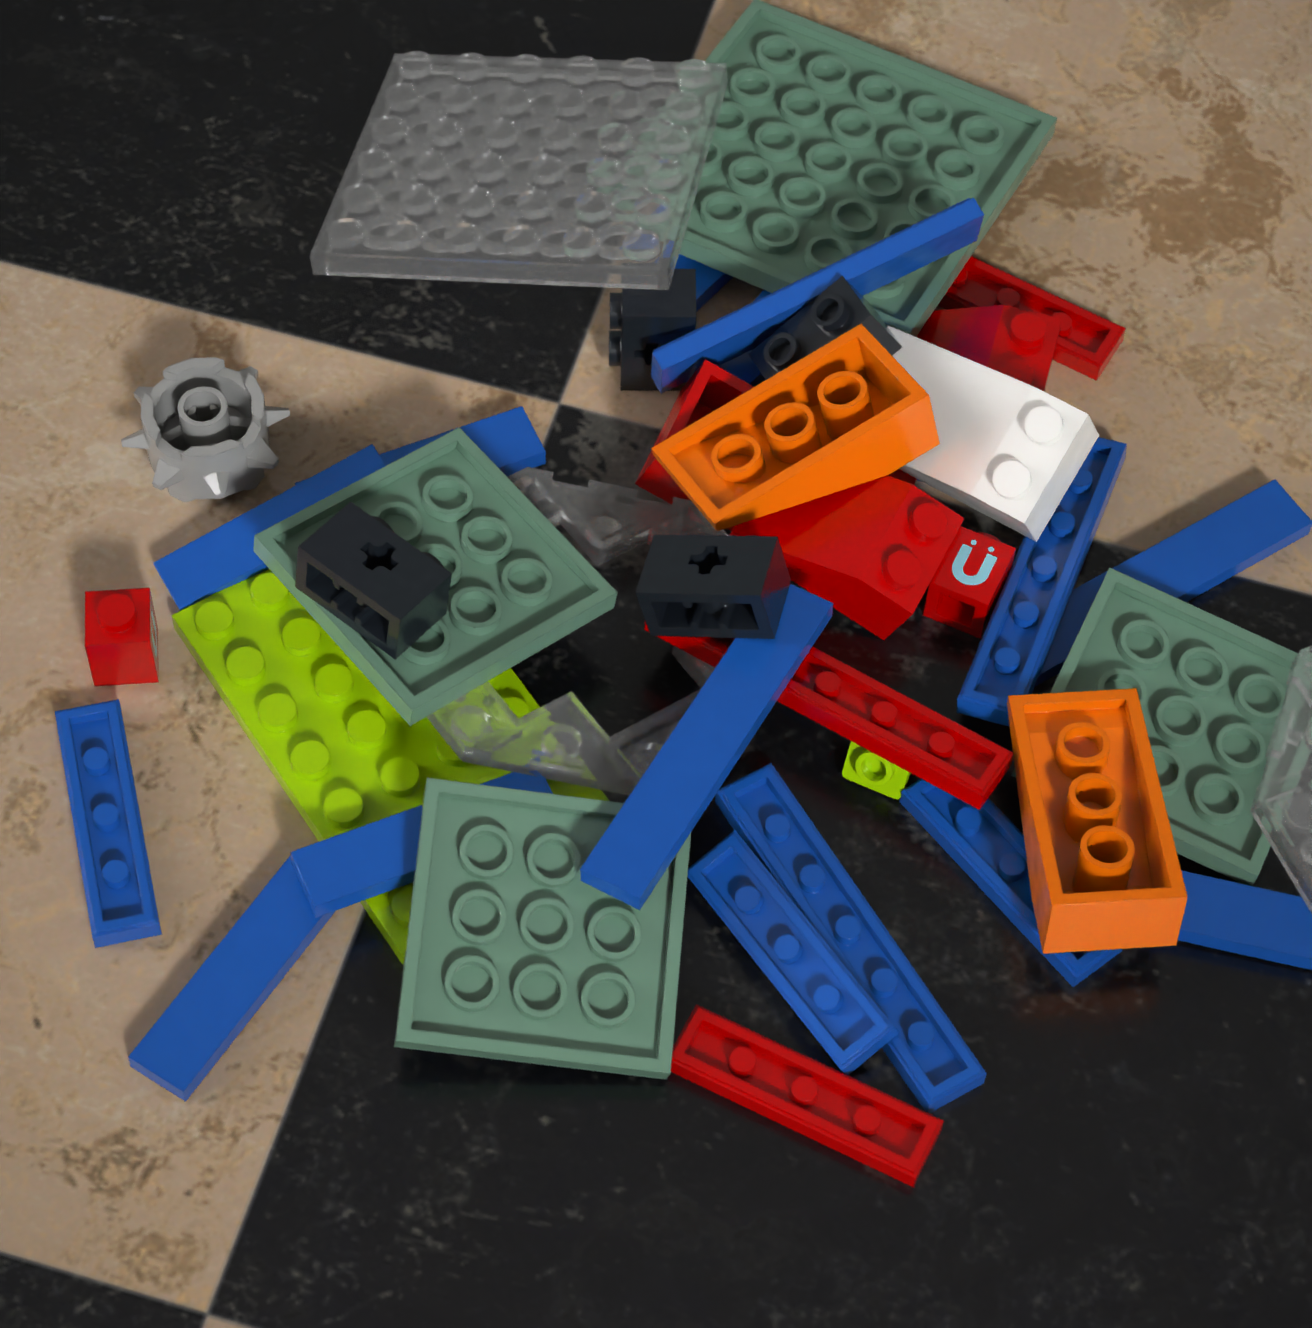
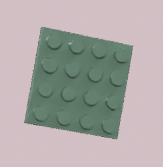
[254,427,617,726]
[1011,567,1312,886]
[394,778,691,1080]

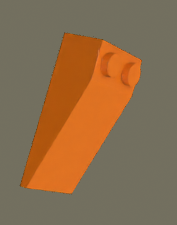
[651,324,940,531]
[1007,688,1188,954]

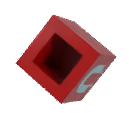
[923,526,1016,639]
[85,588,159,686]

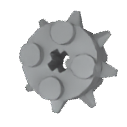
[121,357,290,502]

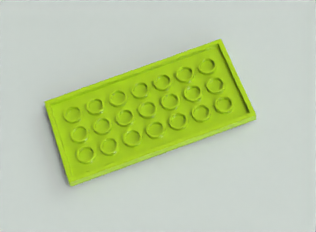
[172,569,609,966]

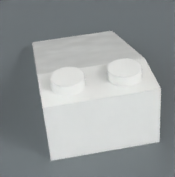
[888,325,1099,542]

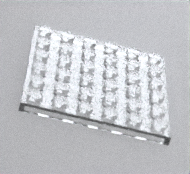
[310,51,728,290]

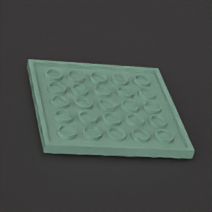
[592,0,1057,337]

